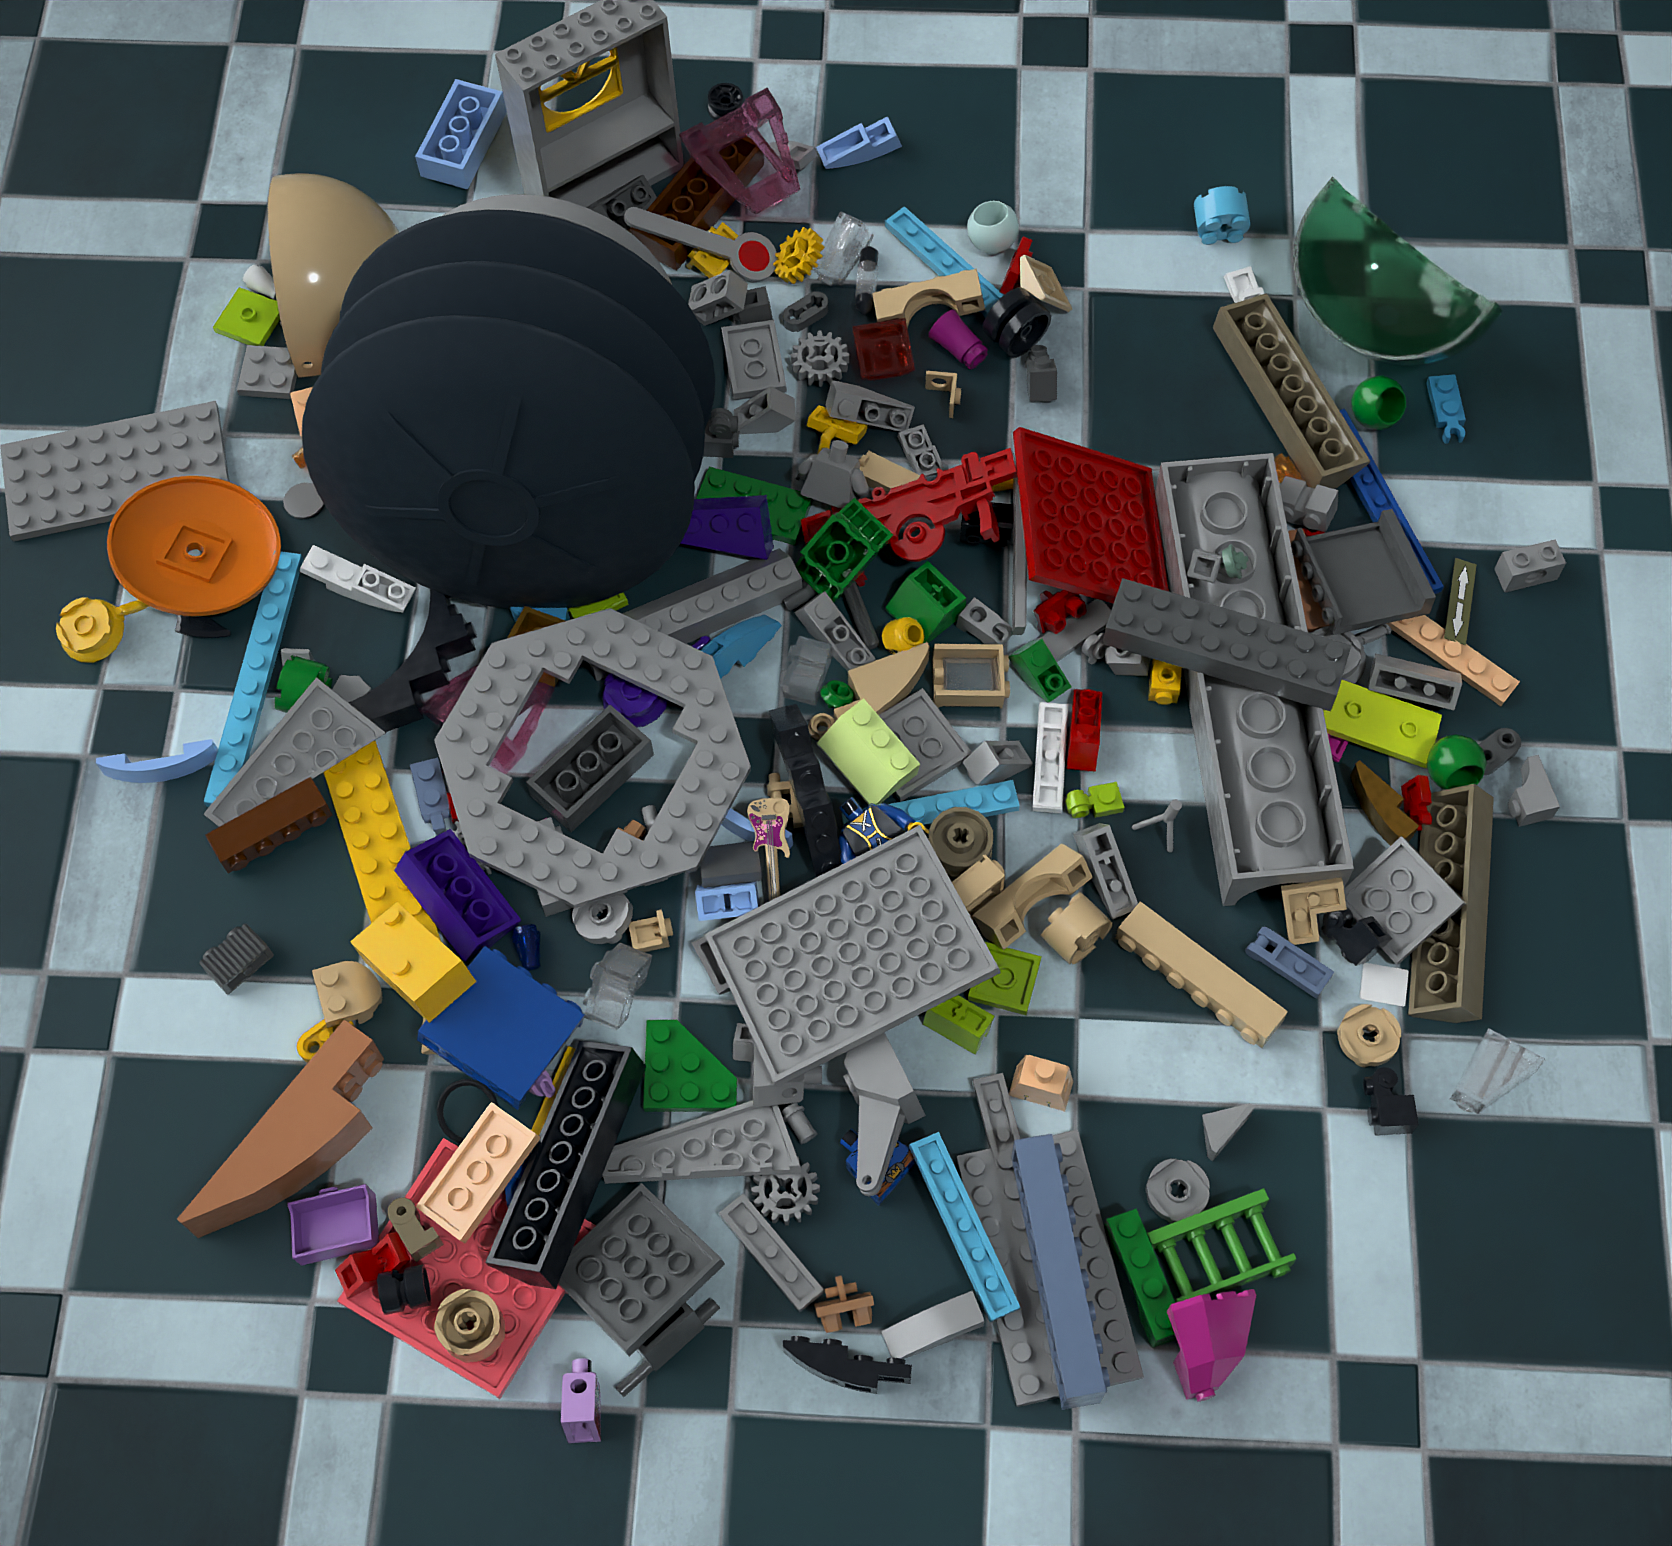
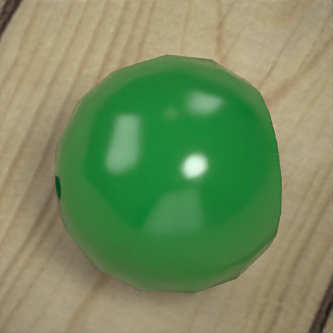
[1351,375,1406,430]
[1426,734,1487,790]

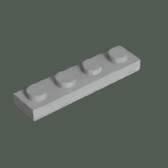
[719,1193,824,1313]

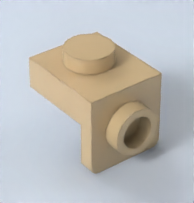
[629,910,673,954]

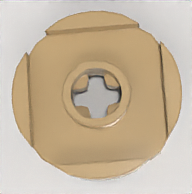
[1337,1004,1401,1067]

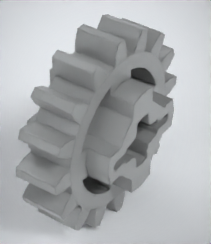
[791,331,849,387]
[751,1157,820,1225]

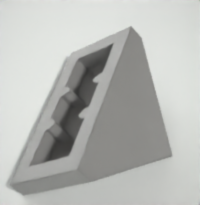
[1202,1103,1255,1161]

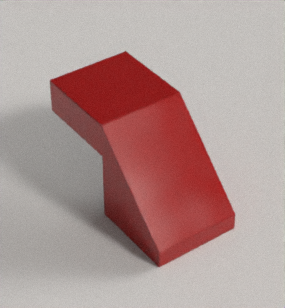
[335,1232,411,1298]

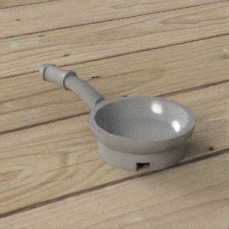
[1312,624,1393,684]

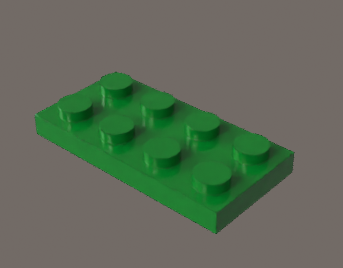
[696,466,813,546]

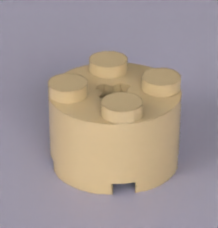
[1041,892,1113,964]
[434,1289,505,1363]

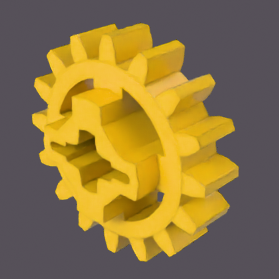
[773,227,825,284]

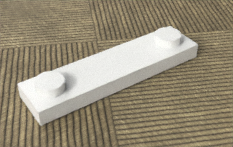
[1032,702,1068,814]

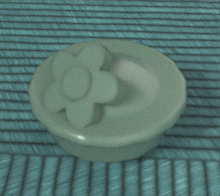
[1220,544,1248,579]

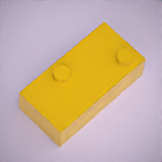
[350,902,477,1023]

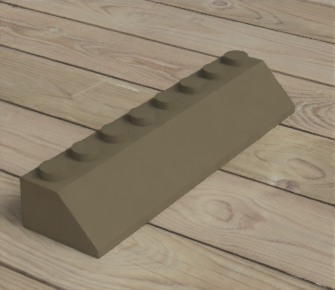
[1213,293,1370,489]
[1408,784,1494,1023]

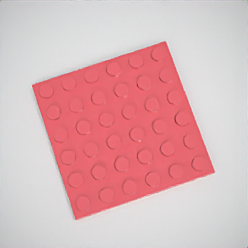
[337,1138,596,1399]

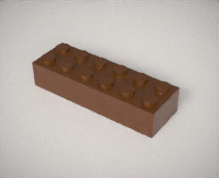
[631,122,764,271]

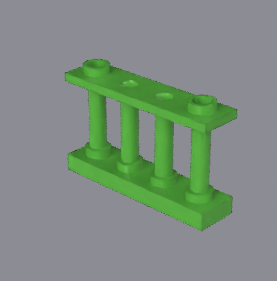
[1147,1188,1296,1303]

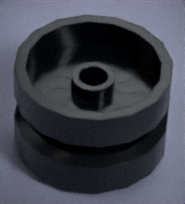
[983,288,1052,358]

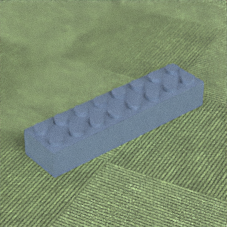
[1011,1134,1110,1410]

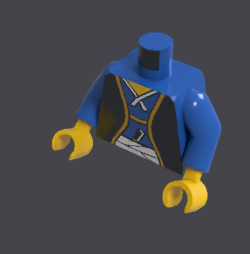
[838,797,929,864]

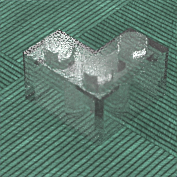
[583,943,653,1031]

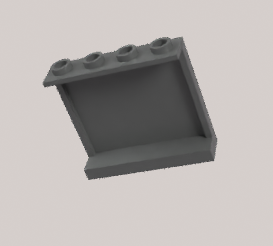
[1291,509,1436,635]

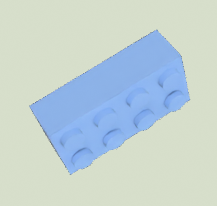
[415,79,507,189]

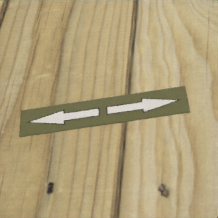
[1444,558,1477,645]

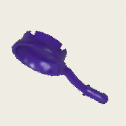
[602,636,712,727]

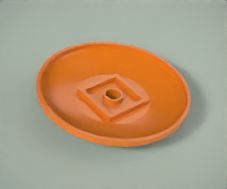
[107,476,281,616]

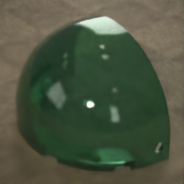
[1293,176,1503,366]

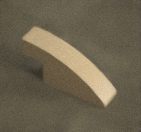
[834,642,929,721]

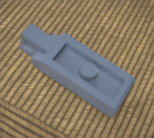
[410,757,451,836]

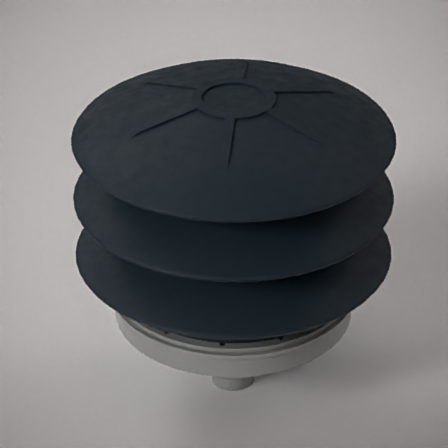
[301,194,715,609]

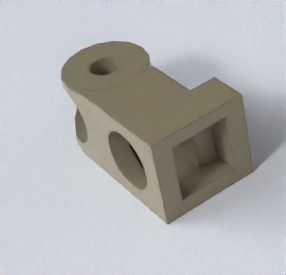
[387,1198,444,1262]

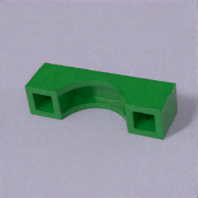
[1104,1208,1176,1348]

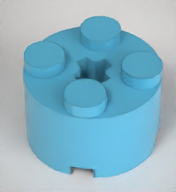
[1194,186,1250,245]

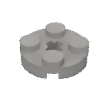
[572,894,633,944]
[1145,1158,1210,1224]

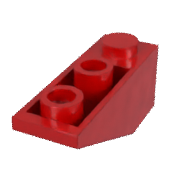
[1067,689,1102,772]

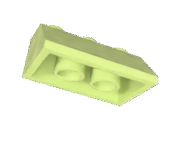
[817,698,920,805]

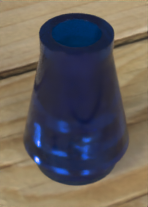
[511,924,541,971]

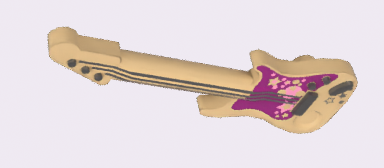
[747,798,790,901]

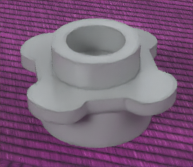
[1082,633,1109,664]

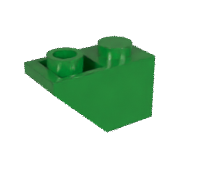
[1009,639,1072,703]

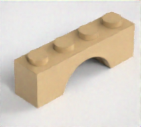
[872,269,985,334]
[973,843,1093,950]

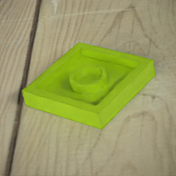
[968,942,1042,1015]

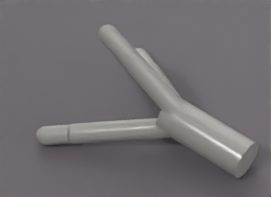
[1132,799,1182,852]

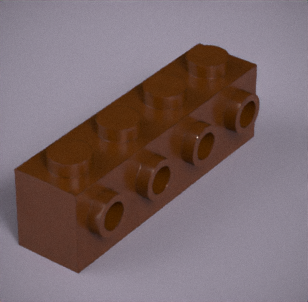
[205,777,333,873]

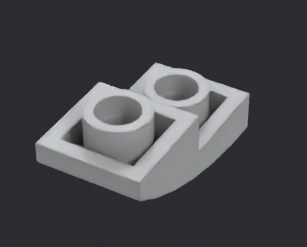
[897,424,945,477]

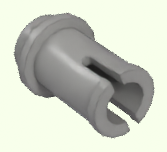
[781,1103,818,1144]

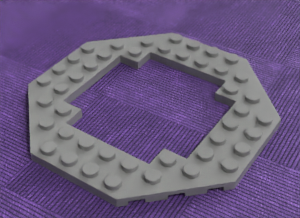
[434,608,751,908]

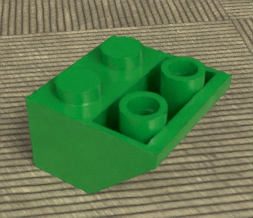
[886,561,966,643]

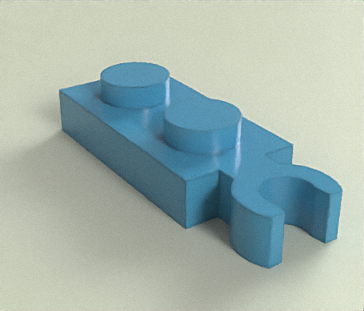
[1426,374,1466,444]

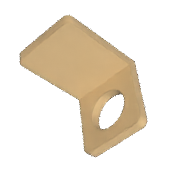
[925,371,961,418]

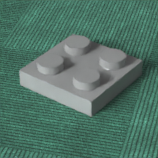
[237,345,297,399]

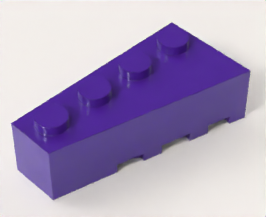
[681,495,774,560]

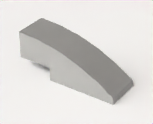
[882,1291,985,1359]

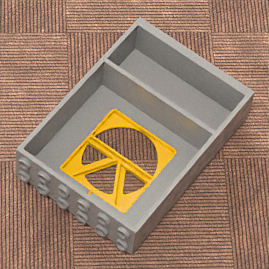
[495,0,684,207]

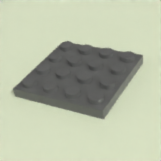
[558,1183,725,1357]

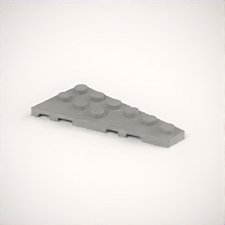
[204,678,386,827]
[603,1100,802,1184]

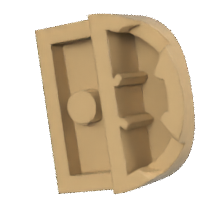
[312,961,382,1028]

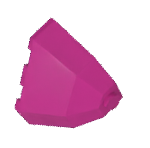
[1167,1289,1256,1402]

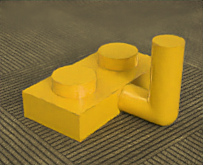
[807,405,868,455]

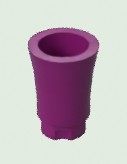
[929,309,988,369]

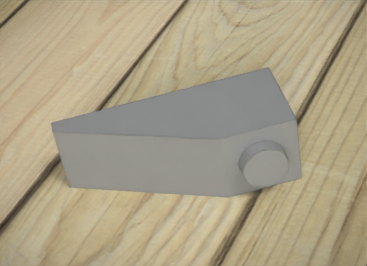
[1073,823,1138,919]

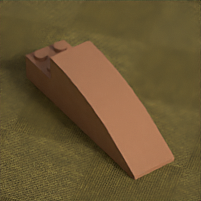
[177,1020,384,1238]

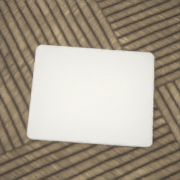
[1360,963,1409,1007]

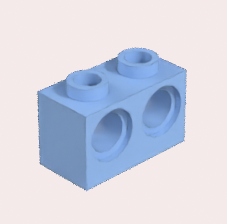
[695,881,759,921]

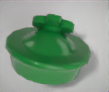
[820,680,854,708]

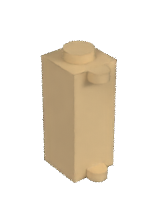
[859,451,920,494]

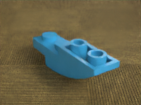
[700,614,782,679]

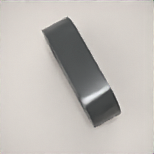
[783,292,828,332]

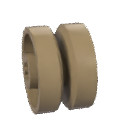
[928,807,993,882]

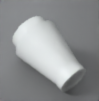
[243,264,277,300]

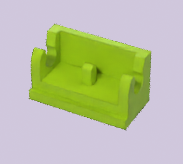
[923,995,995,1054]

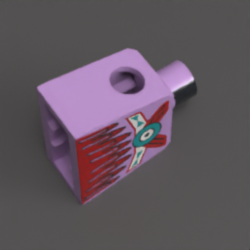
[561,1358,601,1443]

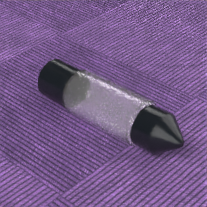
[855,246,879,315]

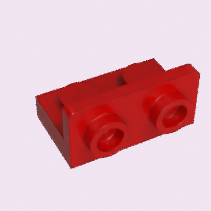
[999,236,1033,294]

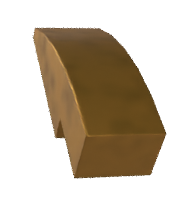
[1350,760,1419,846]

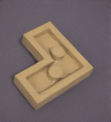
[1281,877,1347,945]

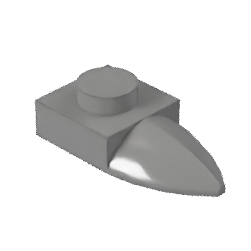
[769,141,817,170]

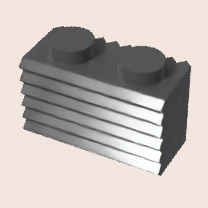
[199,923,274,995]

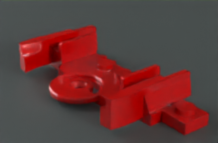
[800,448,1018,587]

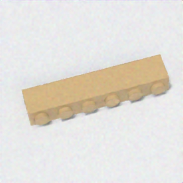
[1116,901,1288,1048]

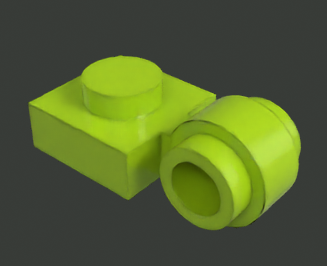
[1065,782,1125,818]

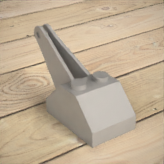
[843,1032,926,1196]

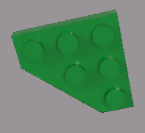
[644,1020,737,1112]

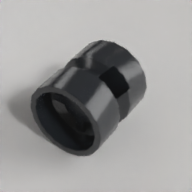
[377,1264,431,1315]

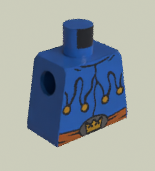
[840,1128,916,1206]

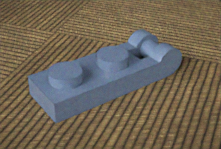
[1245,927,1334,999]

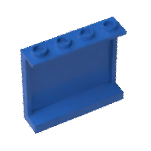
[417,946,585,1110]

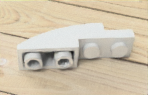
[300,545,416,613]

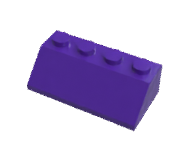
[394,829,522,962]

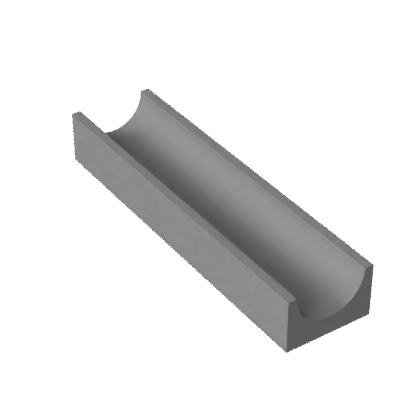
[1155,453,1354,906]

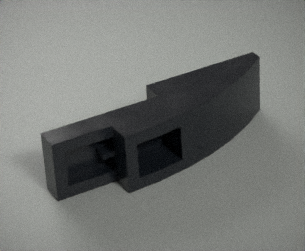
[783,1336,912,1394]

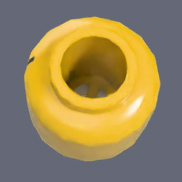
[882,617,924,654]

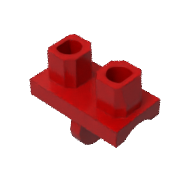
[1033,590,1087,634]

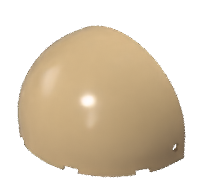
[268,173,399,378]

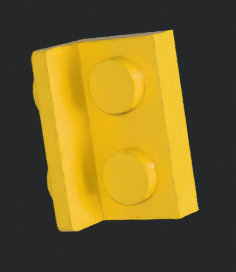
[686,222,739,278]

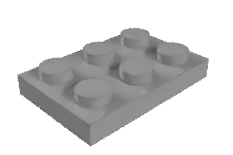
[721,320,787,400]

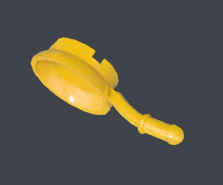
[56,597,149,663]

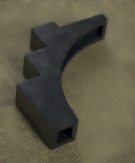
[348,589,477,732]
[769,704,842,878]

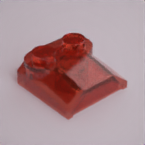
[852,318,915,380]

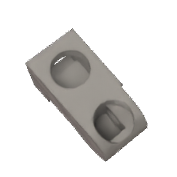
[956,597,1012,645]

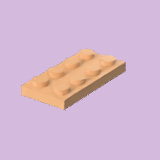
[416,1102,541,1243]

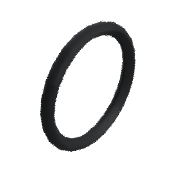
[437,1079,499,1144]

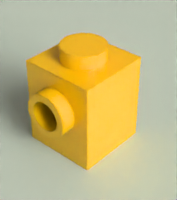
[1148,659,1182,705]

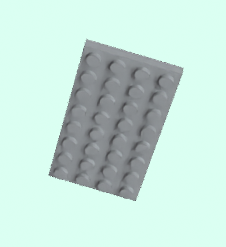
[0,401,230,542]
[956,1130,1144,1407]

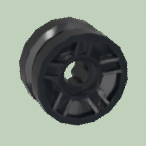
[708,83,743,123]

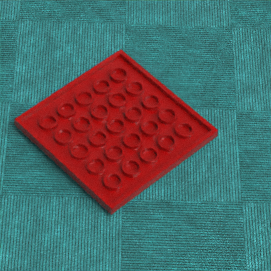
[1013,427,1169,604]

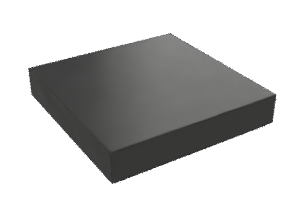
[700,841,762,888]

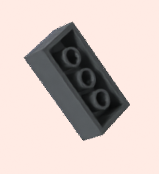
[526,705,654,832]

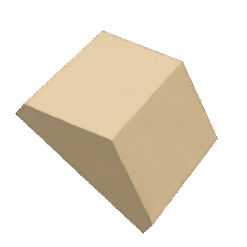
[1020,255,1072,312]

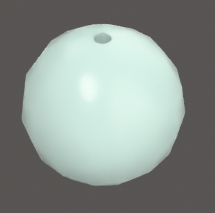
[967,201,1019,254]

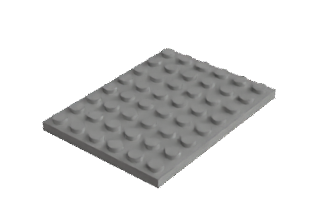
[704,825,1001,1087]

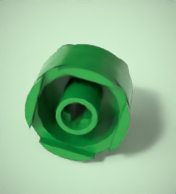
[275,655,332,713]

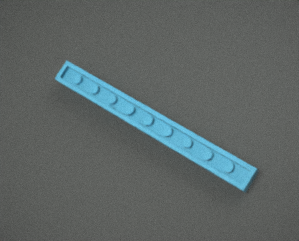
[204,551,303,807]

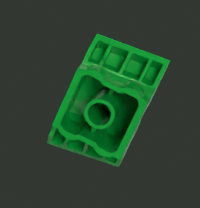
[795,497,893,603]

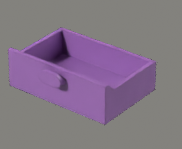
[288,1184,379,1266]

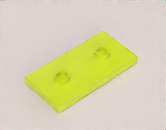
[1323,680,1442,768]

